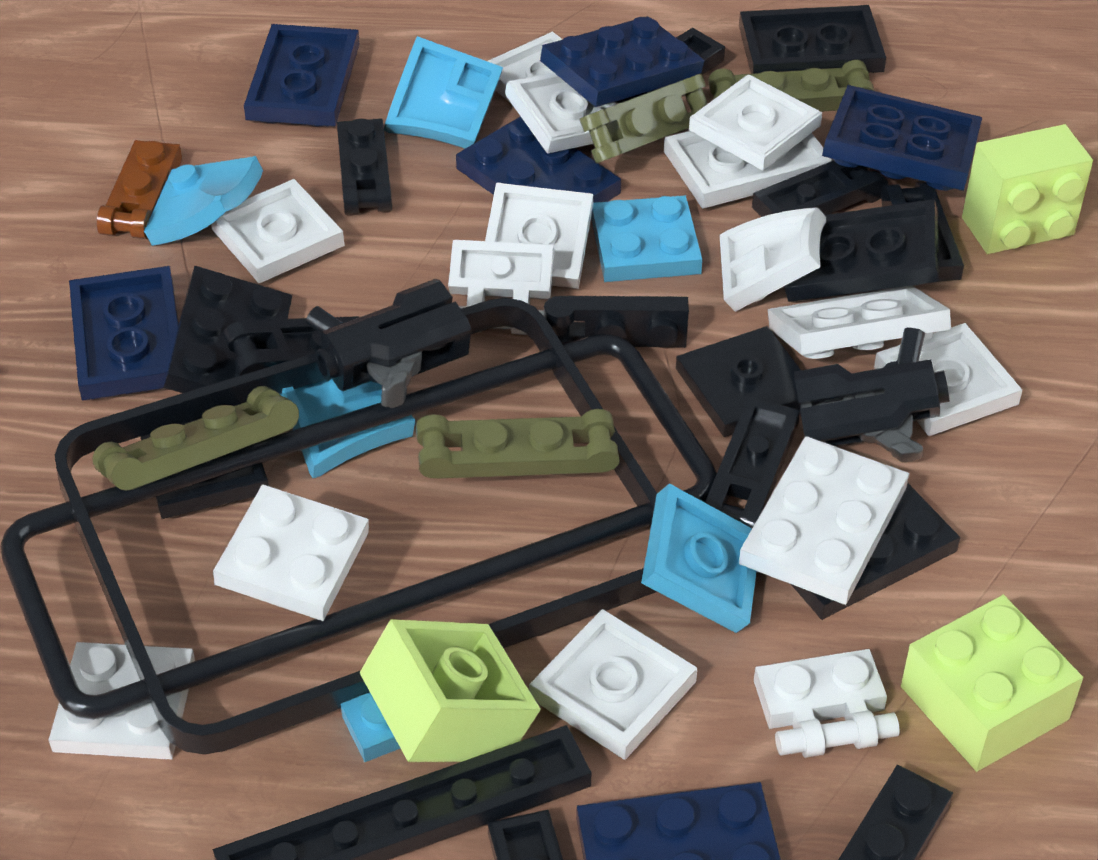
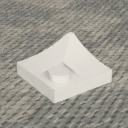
[720,208,827,312]

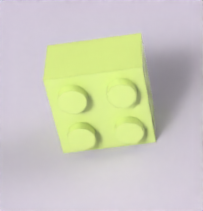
[962,124,1093,254]
[901,595,1083,772]
[360,619,541,762]

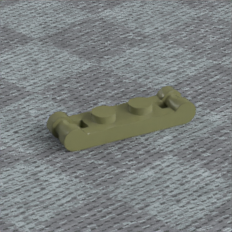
[708,60,875,112]
[579,73,708,164]
[92,386,299,491]
[416,409,620,479]

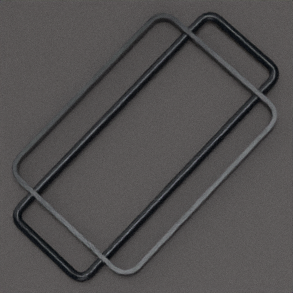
[0,298,717,755]

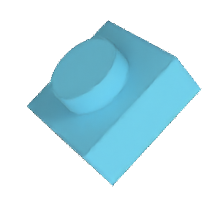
[340,692,400,762]

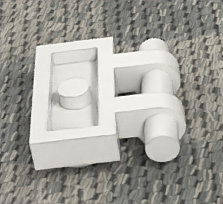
[448,240,554,335]
[754,649,900,758]

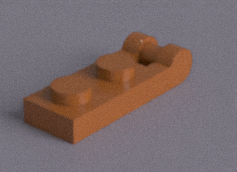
[97,140,182,239]

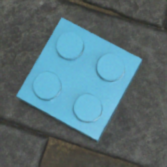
[591,195,702,282]
[641,483,757,633]

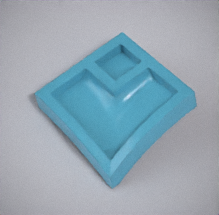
[384,36,503,149]
[144,156,263,246]
[280,379,415,478]

